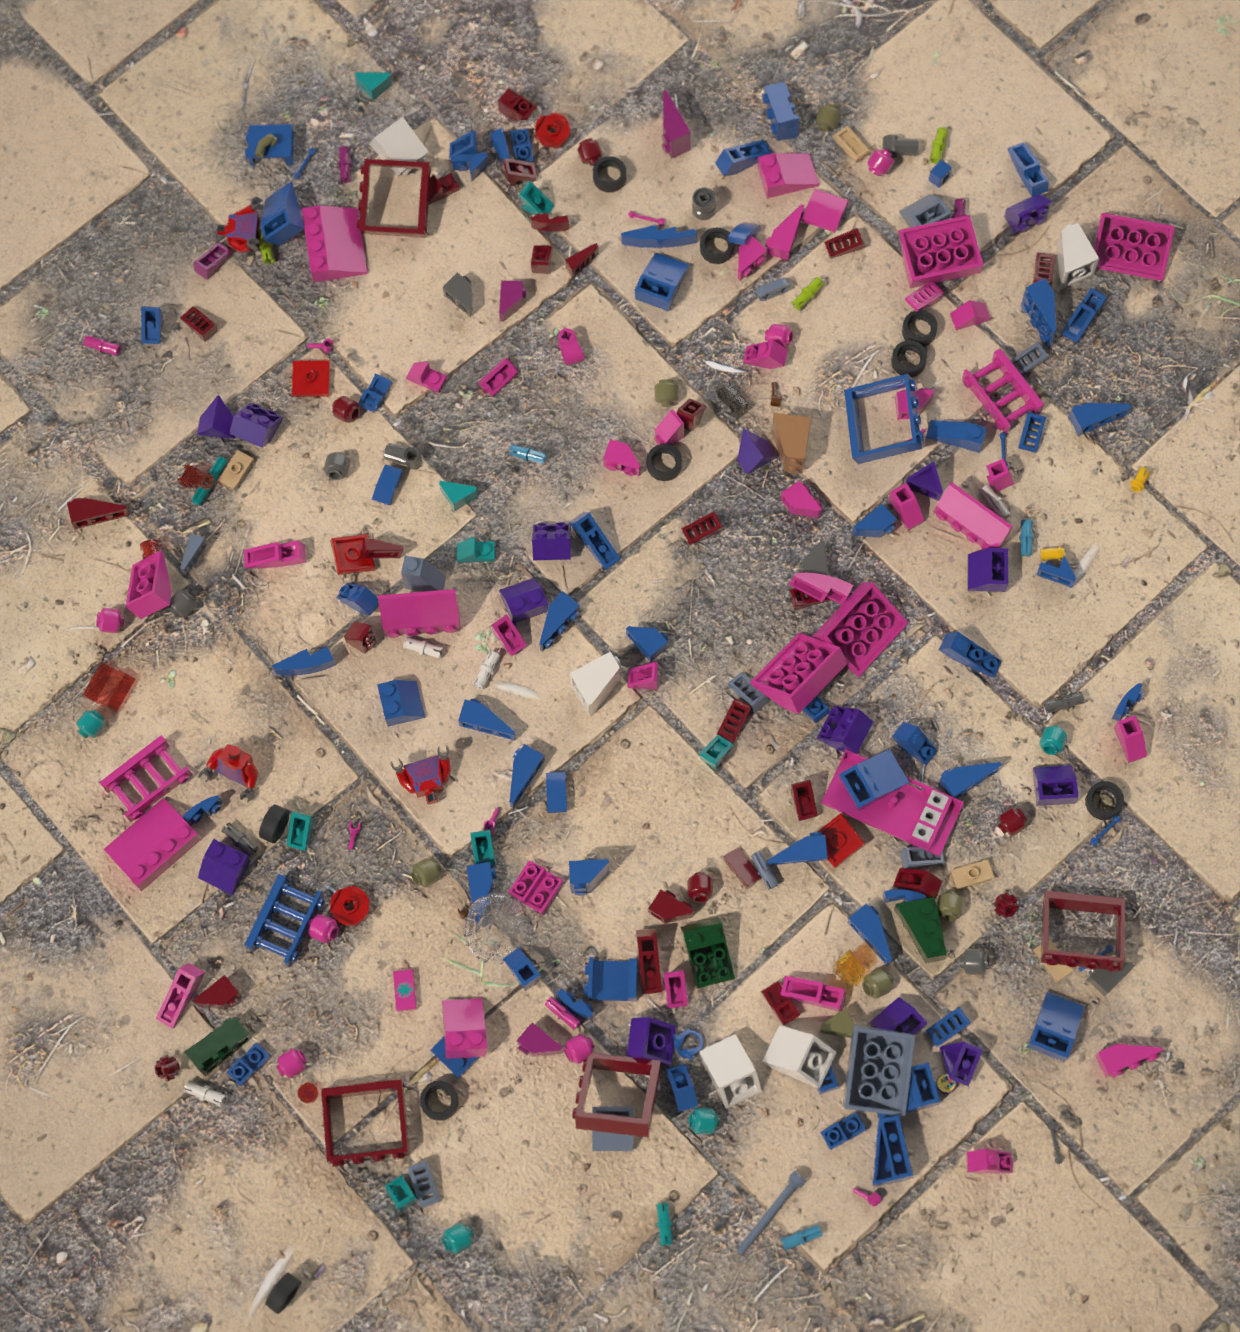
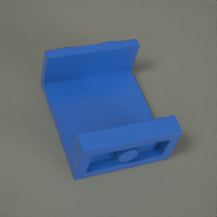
[245,124,294,166]
[584,957,637,1002]

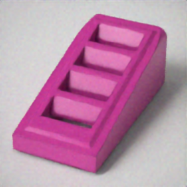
[905,281,944,312]

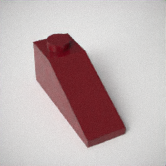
[67,498,130,529]
[636,928,662,994]

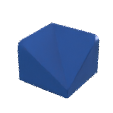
[929,160,952,188]

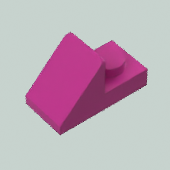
[406,362,447,393]
[491,614,527,656]

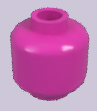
[867,148,894,177]
[765,324,793,348]
[96,608,124,633]
[308,914,339,943]
[563,1034,595,1064]
[276,1048,308,1078]

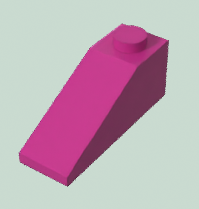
[765,204,804,260]
[156,963,205,1029]

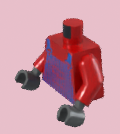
[217,197,263,253]
[198,744,259,802]
[390,745,451,805]

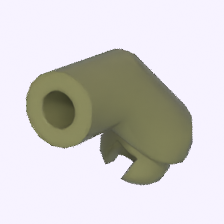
[255,134,277,158]

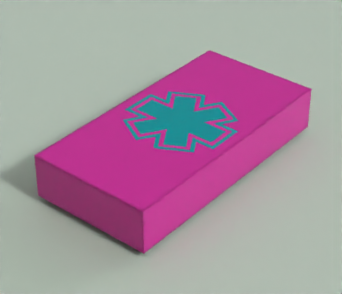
[393,969,417,1012]

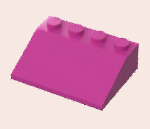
[302,206,367,283]
[1094,213,1175,281]
[898,215,984,289]
[813,582,908,677]
[378,589,461,638]
[750,633,847,714]
[104,798,201,892]

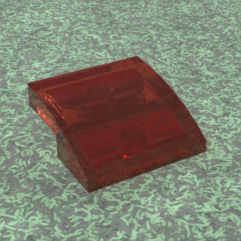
[82,662,136,712]

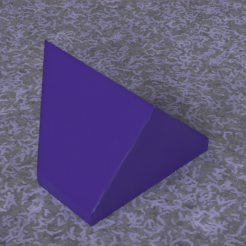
[197,394,234,439]
[737,428,779,475]
[906,461,943,501]
[939,1041,983,1086]

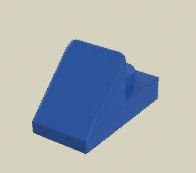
[451,153,489,181]
[141,306,164,344]
[1036,556,1076,588]

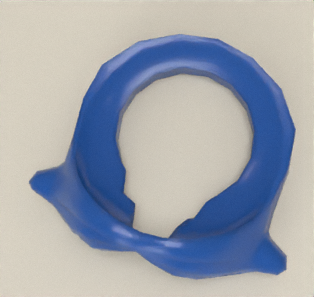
[673,1030,703,1060]

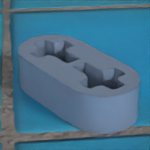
[756,278,791,301]

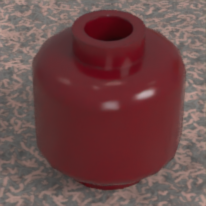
[577,138,603,166]
[332,396,360,423]
[998,807,1028,836]
[687,872,713,903]

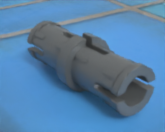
[1044,692,1085,714]
[221,822,258,857]

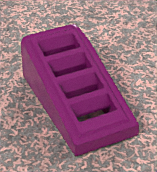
[193,242,232,280]

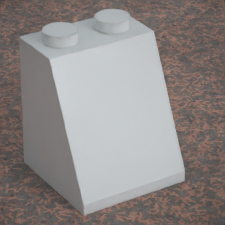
[369,117,429,176]
[1057,223,1099,289]
[570,652,622,717]
[762,1025,836,1088]
[699,1034,762,1109]

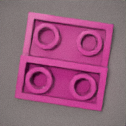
[801,189,849,233]
[508,860,564,915]

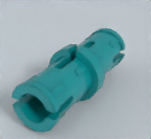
[656,1203,673,1246]

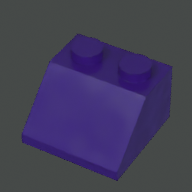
[499,578,548,624]
[198,839,251,895]
[626,1017,676,1066]

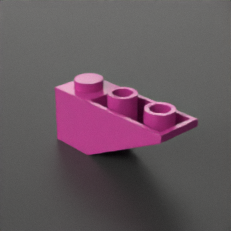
[1095,1044,1163,1078]

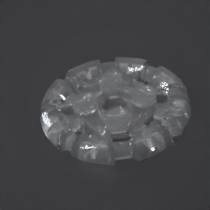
[463,892,528,965]

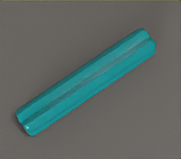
[191,456,228,506]

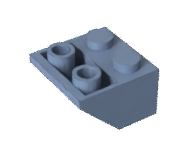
[899,194,951,228]
[592,1107,633,1151]

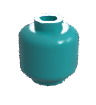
[76,709,105,739]
[1039,725,1067,755]
[688,1108,720,1134]
[441,1223,473,1254]

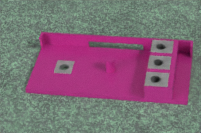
[821,750,964,857]

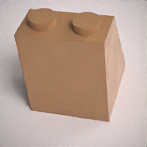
[772,412,811,474]

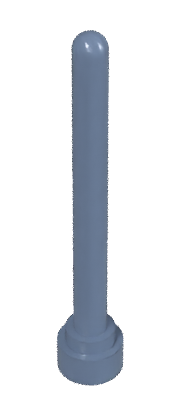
[737,1171,806,1255]

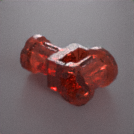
[176,464,214,489]

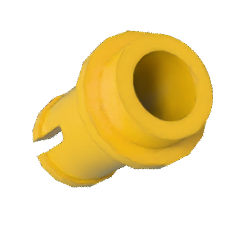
[1130,467,1151,492]
[1040,546,1064,561]

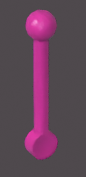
[628,211,665,226]

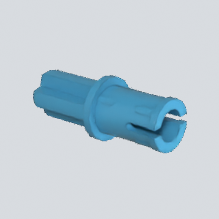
[509,444,547,464]
[1019,519,1034,557]
[781,1225,822,1251]

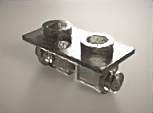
[714,381,750,419]

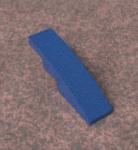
[621,225,697,248]

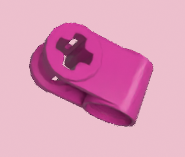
[558,328,584,366]

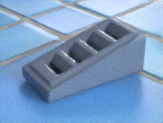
[1010,341,1049,375]
[180,534,208,576]
[728,672,769,713]
[900,846,945,869]
[408,1161,440,1208]

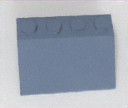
[843,1025,915,1116]

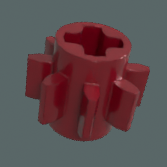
[993,892,1019,918]
[154,1055,180,1081]

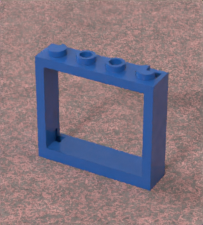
[844,374,924,464]

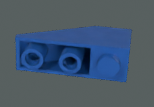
[539,591,580,652]
[939,632,1002,678]

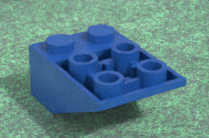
[260,182,305,246]
[635,253,689,312]
[1021,278,1056,348]
[839,749,909,811]
[1027,992,1085,1062]
[877,1062,940,1119]

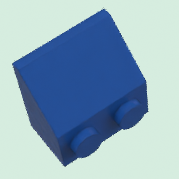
[377,680,425,727]
[569,859,610,896]

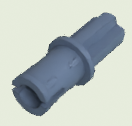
[751,851,779,890]

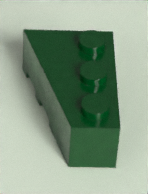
[894,897,947,963]
[184,1016,252,1077]

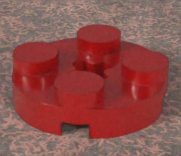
[535,113,571,149]
[330,886,370,926]

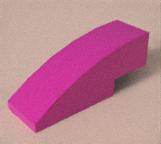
[244,540,306,568]
[788,573,853,605]
[781,976,847,1012]

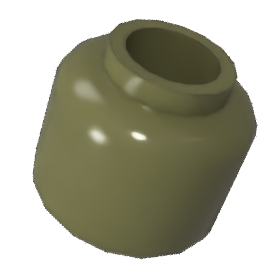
[815,104,841,132]
[654,379,679,407]
[411,858,441,887]
[937,891,963,922]
[862,969,893,999]

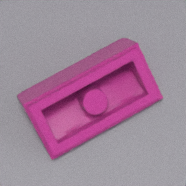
[478,358,518,397]

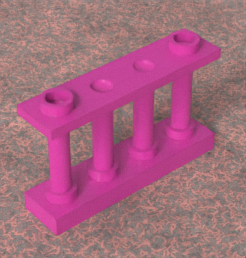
[962,348,1044,434]
[99,735,192,822]

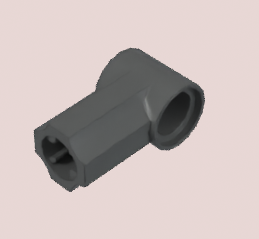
[882,135,918,158]
[384,443,423,470]

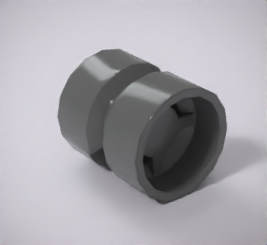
[692,187,716,221]

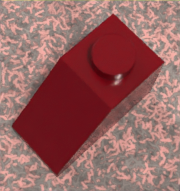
[677,398,706,430]
[893,868,942,899]
[193,975,242,1009]

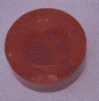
[298,1083,319,1104]

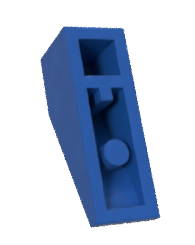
[715,140,773,177]
[1069,403,1132,436]
[925,420,987,453]
[569,512,621,570]
[458,699,516,741]
[509,744,545,808]
[939,762,1002,799]
[768,832,828,865]
[466,862,497,927]
[847,904,892,966]

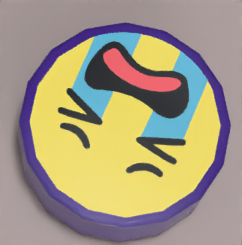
[936,1073,956,1094]

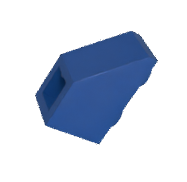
[336,583,379,615]
[892,722,938,765]
[502,947,541,991]

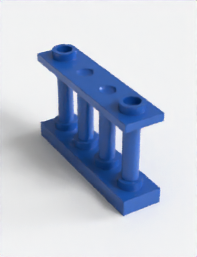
[244,874,325,967]

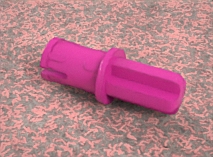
[84,336,121,356]
[545,996,582,1030]

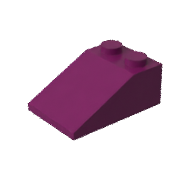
[662,90,691,159]

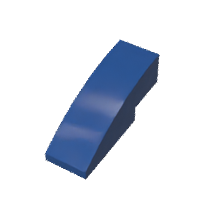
[1008,142,1049,196]
[1061,288,1107,343]
[272,647,336,676]

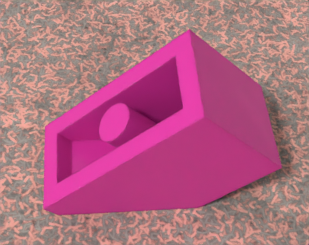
[654,409,684,446]

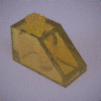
[833,949,865,988]

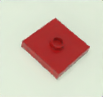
[292,360,330,397]
[330,534,375,575]
[817,813,866,868]

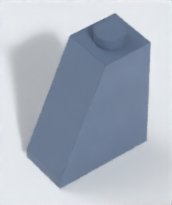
[401,556,446,592]

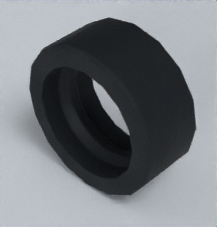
[593,156,626,193]
[700,227,734,264]
[902,310,938,346]
[891,340,927,377]
[646,444,682,482]
[1085,781,1124,820]
[259,804,290,844]
[420,1081,459,1121]
[265,1272,301,1314]

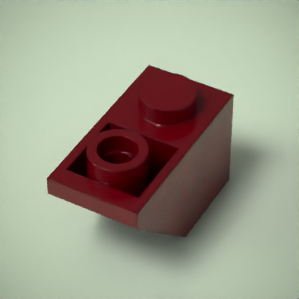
[498,88,537,121]
[344,621,376,654]
[648,890,694,924]

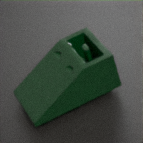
[680,917,735,989]

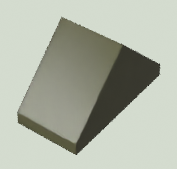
[820,1009,855,1038]

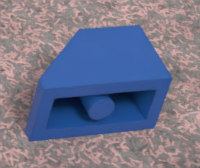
[853,503,897,538]
[626,626,668,662]
[666,1064,698,1112]

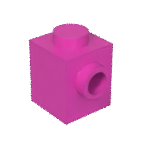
[986,459,1014,492]

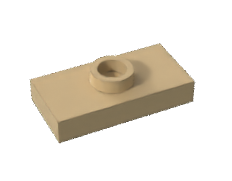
[833,125,870,163]
[218,450,254,491]
[950,860,994,890]
[1033,938,1074,983]

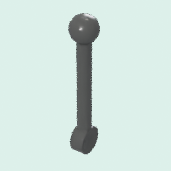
[1047,1122,1063,1164]

